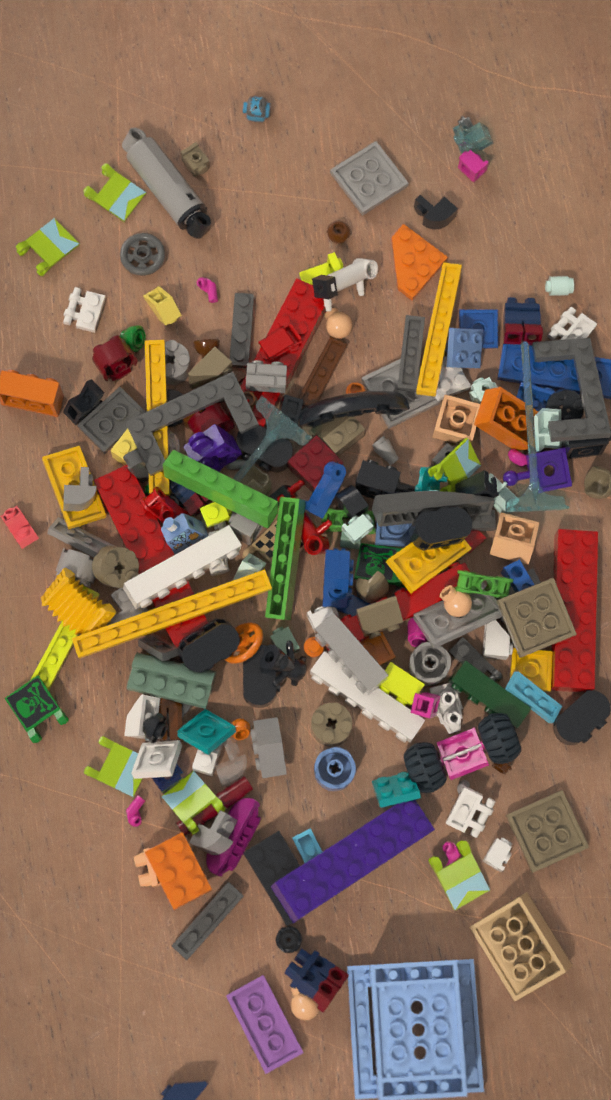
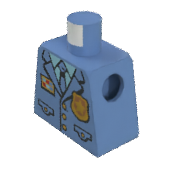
[161,513,209,554]

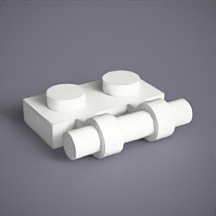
[63,287,106,333]
[548,307,597,340]
[446,786,496,838]

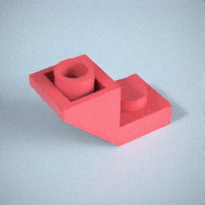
[0,506,39,549]

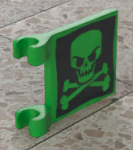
[354,543,406,588]
[5,675,69,743]

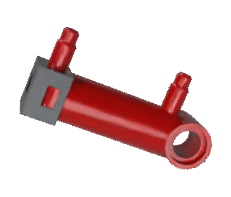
[269,480,332,555]

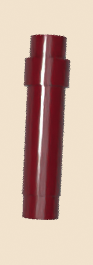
[176,776,253,836]

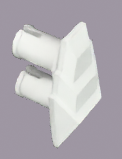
[430,683,463,734]

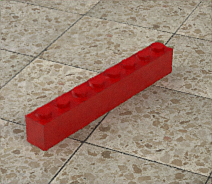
[325,562,470,653]

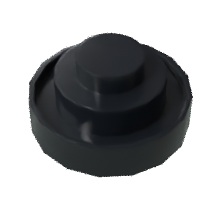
[142,713,168,744]

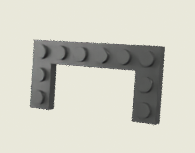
[532,338,611,442]
[125,372,259,476]

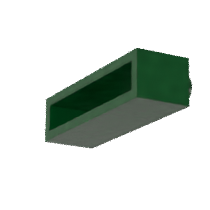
[448,660,532,729]

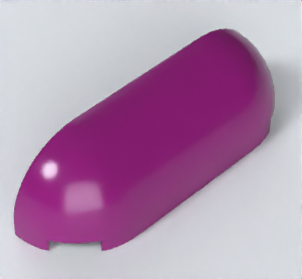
[206,798,261,876]

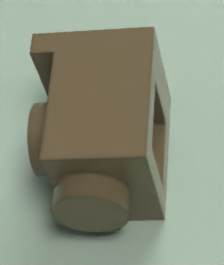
[181,142,210,177]

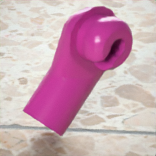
[196,277,218,303]
[508,449,535,466]
[126,795,145,827]
[442,842,461,866]

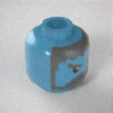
[243,96,270,122]

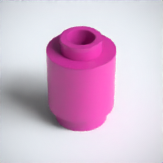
[408,618,427,647]

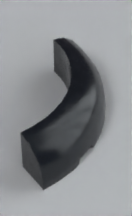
[299,391,410,428]

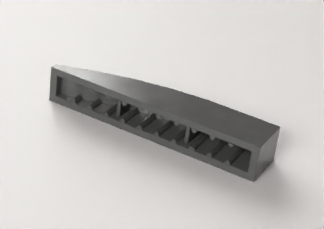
[372,491,495,527]

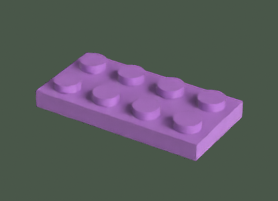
[226,975,303,1074]

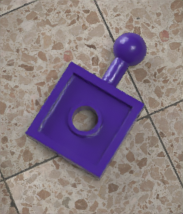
[503,448,572,494]

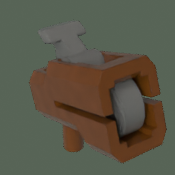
[144,694,193,742]

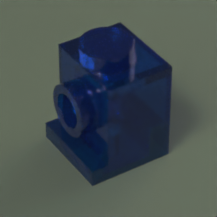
[152,764,183,794]

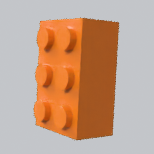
[0,370,64,417]
[474,387,538,451]
[145,832,212,911]

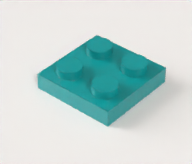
[177,709,236,755]
[372,772,421,808]

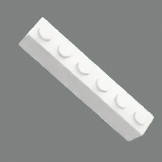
[123,525,242,609]
[310,651,425,743]

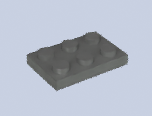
[77,387,146,454]

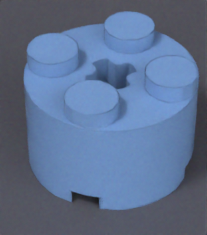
[314,747,356,791]

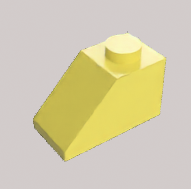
[143,286,182,326]

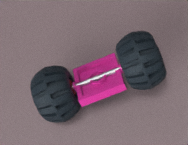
[403,713,522,793]

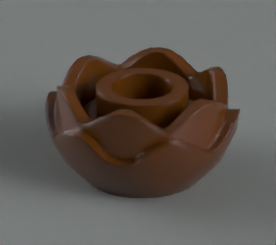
[327,220,350,243]

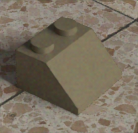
[188,347,233,389]
[309,416,365,457]
[356,596,403,639]

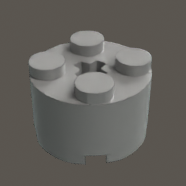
[165,340,191,385]
[55,548,96,587]
[408,642,451,686]

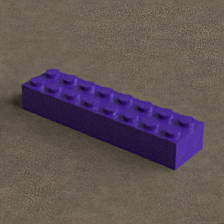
[271,800,435,923]

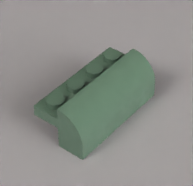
[126,652,217,709]

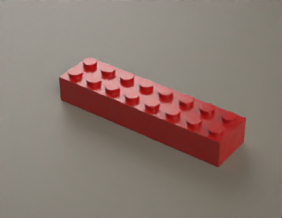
[229,278,326,428]
[551,529,598,693]

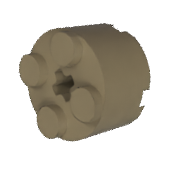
[92,545,139,588]
[311,703,352,747]

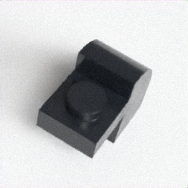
[414,195,458,230]
[63,379,104,426]
[335,485,369,520]

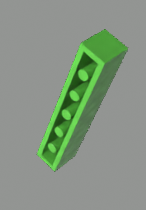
[163,449,278,529]
[265,497,306,620]

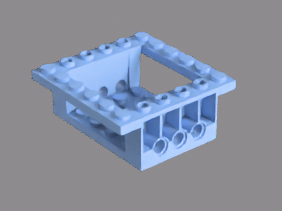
[347,959,484,1100]

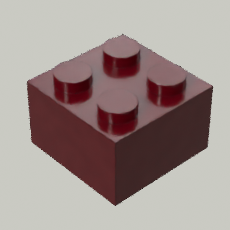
[288,435,344,493]

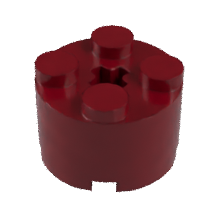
[92,335,138,381]
[187,402,235,434]

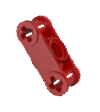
[140,487,192,523]

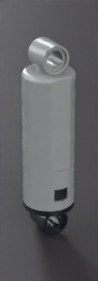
[122,127,211,239]

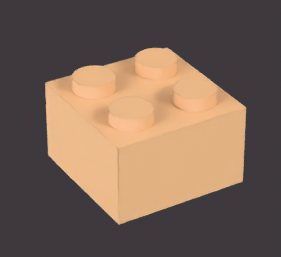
[432,394,480,445]
[490,512,539,565]

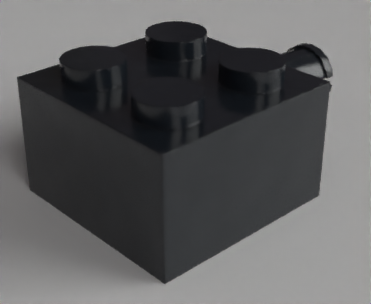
[561,429,611,460]
[355,460,415,499]

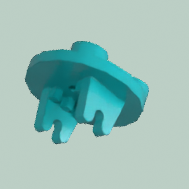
[415,466,448,492]

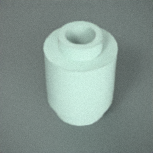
[545,276,574,296]

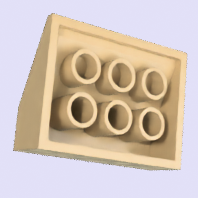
[470,892,572,1002]

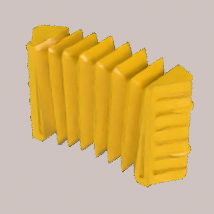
[41,568,117,635]

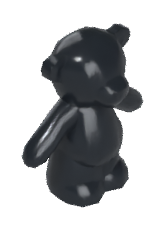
[259,640,307,686]

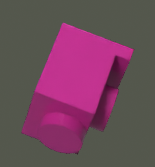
[458,150,489,183]
[411,692,441,719]

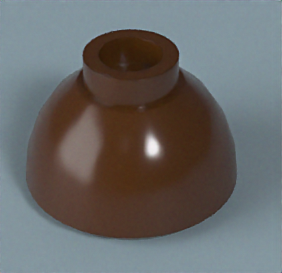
[193,339,220,359]

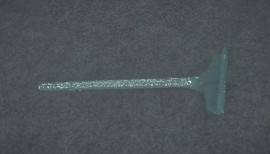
[505,341,569,513]
[199,396,312,526]

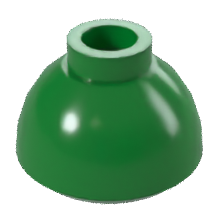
[120,325,146,352]

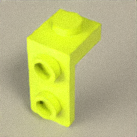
[299,252,344,285]
[200,502,232,528]

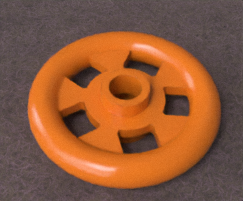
[224,622,263,664]

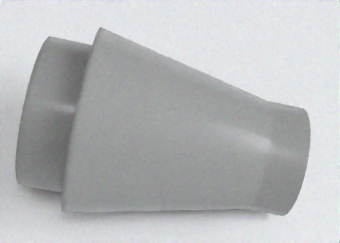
[372,436,399,466]

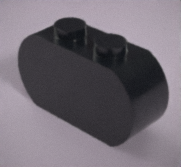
[237,425,293,473]
[409,506,472,551]
[178,618,240,672]
[243,645,280,708]
[553,690,611,745]

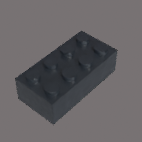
[243,831,300,926]

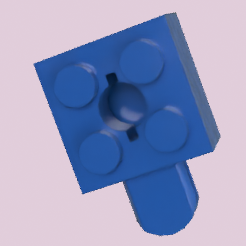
[323,548,354,608]

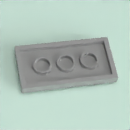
[413,582,502,649]

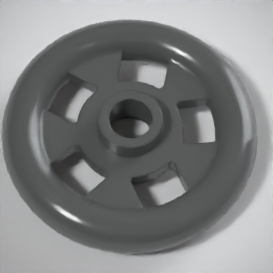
[120,233,165,276]

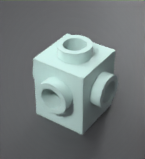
[469,377,497,404]

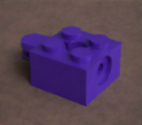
[183,424,242,472]

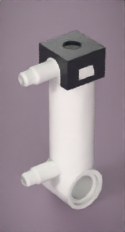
[312,258,378,311]

